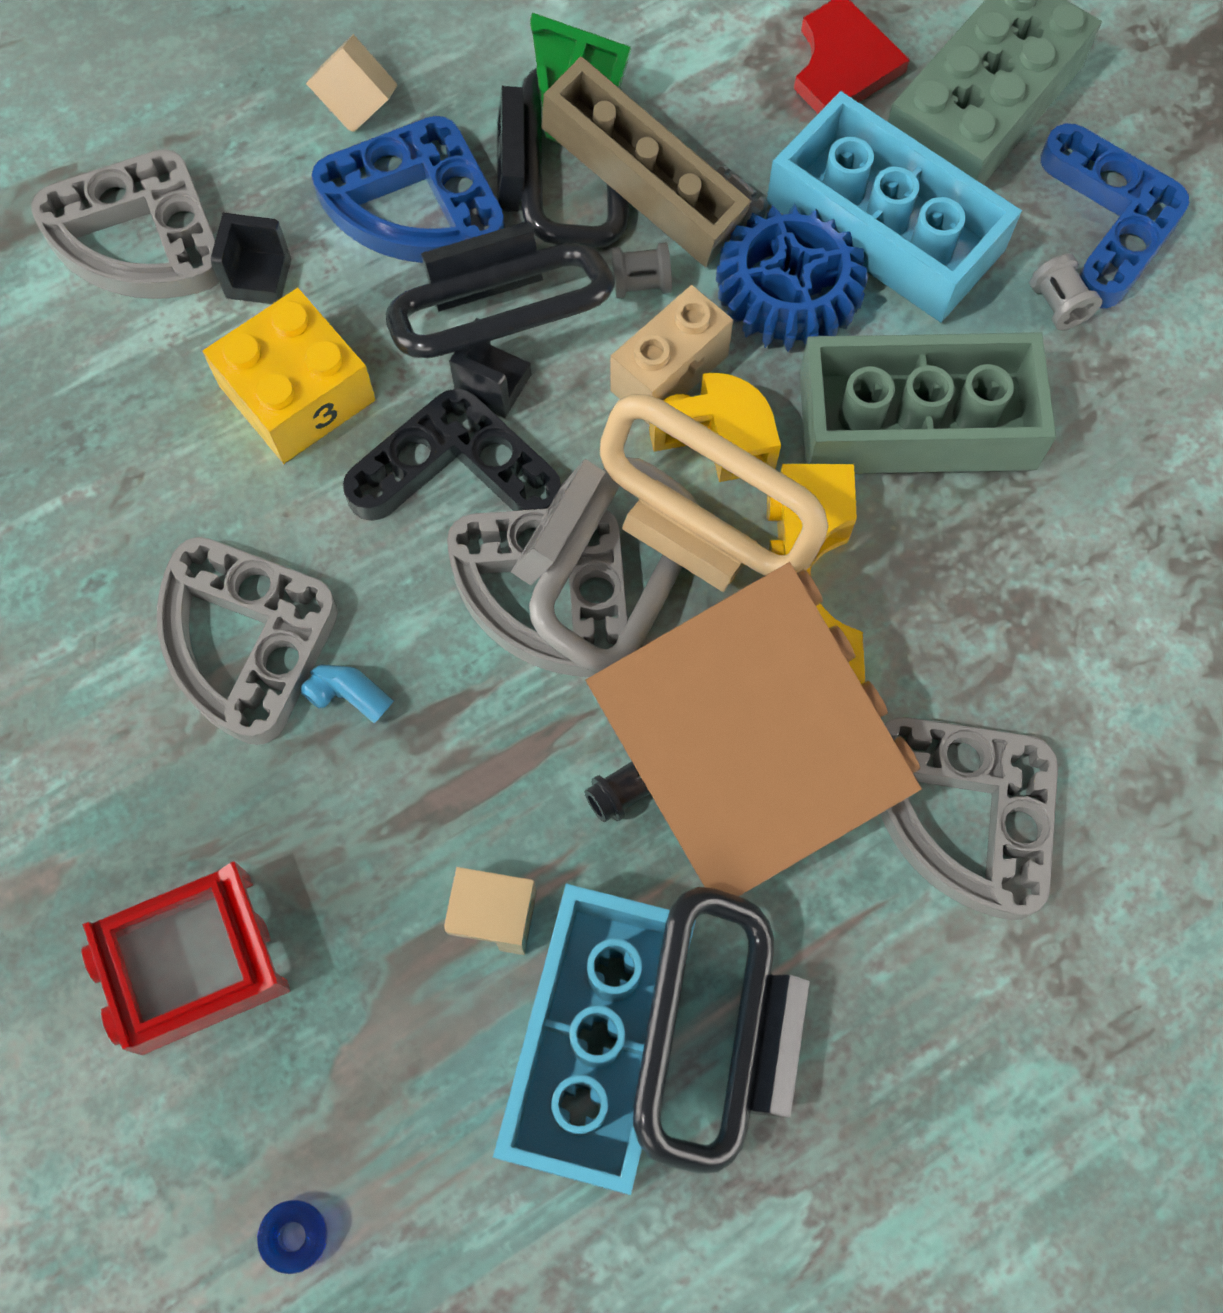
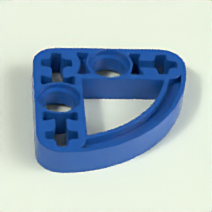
[312,116,505,263]

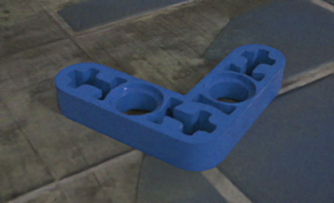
[1040,123,1190,309]

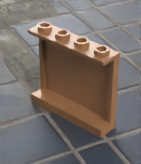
[585,562,922,896]

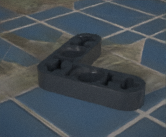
[343,389,561,521]

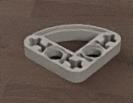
[31,149,219,299]
[447,509,627,677]
[157,537,338,745]
[880,717,1058,920]

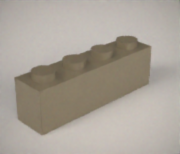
[542,56,751,268]

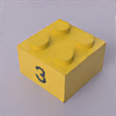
[202,287,376,464]

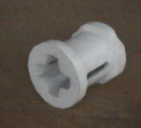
[1029,253,1102,330]

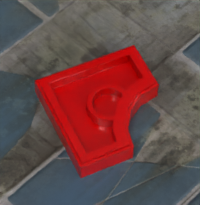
[794,0,910,114]

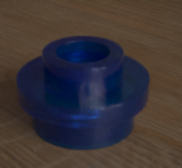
[257,1200,328,1274]

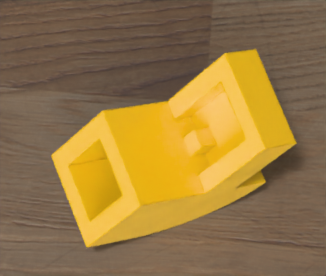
[649,373,781,482]

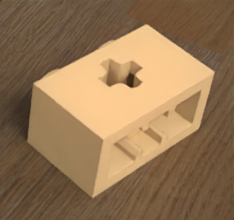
[610,284,733,425]

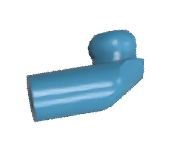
[301,664,394,723]

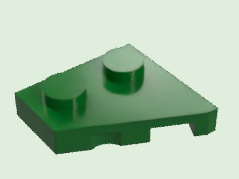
[530,12,632,145]

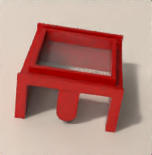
[81,861,291,1055]

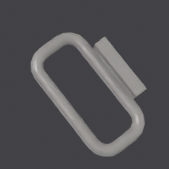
[511,457,697,673]

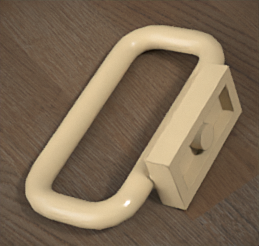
[600,394,828,592]

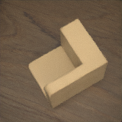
[306,34,397,132]
[444,867,537,955]

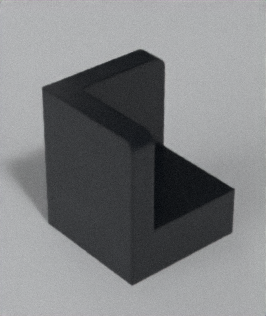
[211,213,291,304]
[449,318,532,418]

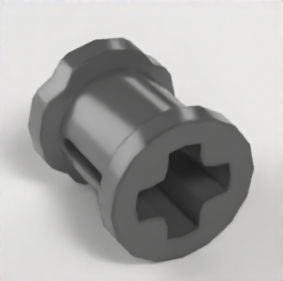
[611,242,672,299]

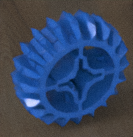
[716,204,868,352]

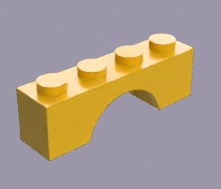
[766,464,865,684]

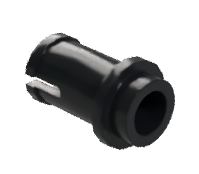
[584,761,650,822]

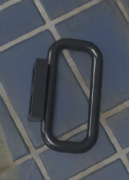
[497,68,629,248]
[386,221,615,358]
[633,887,810,1174]

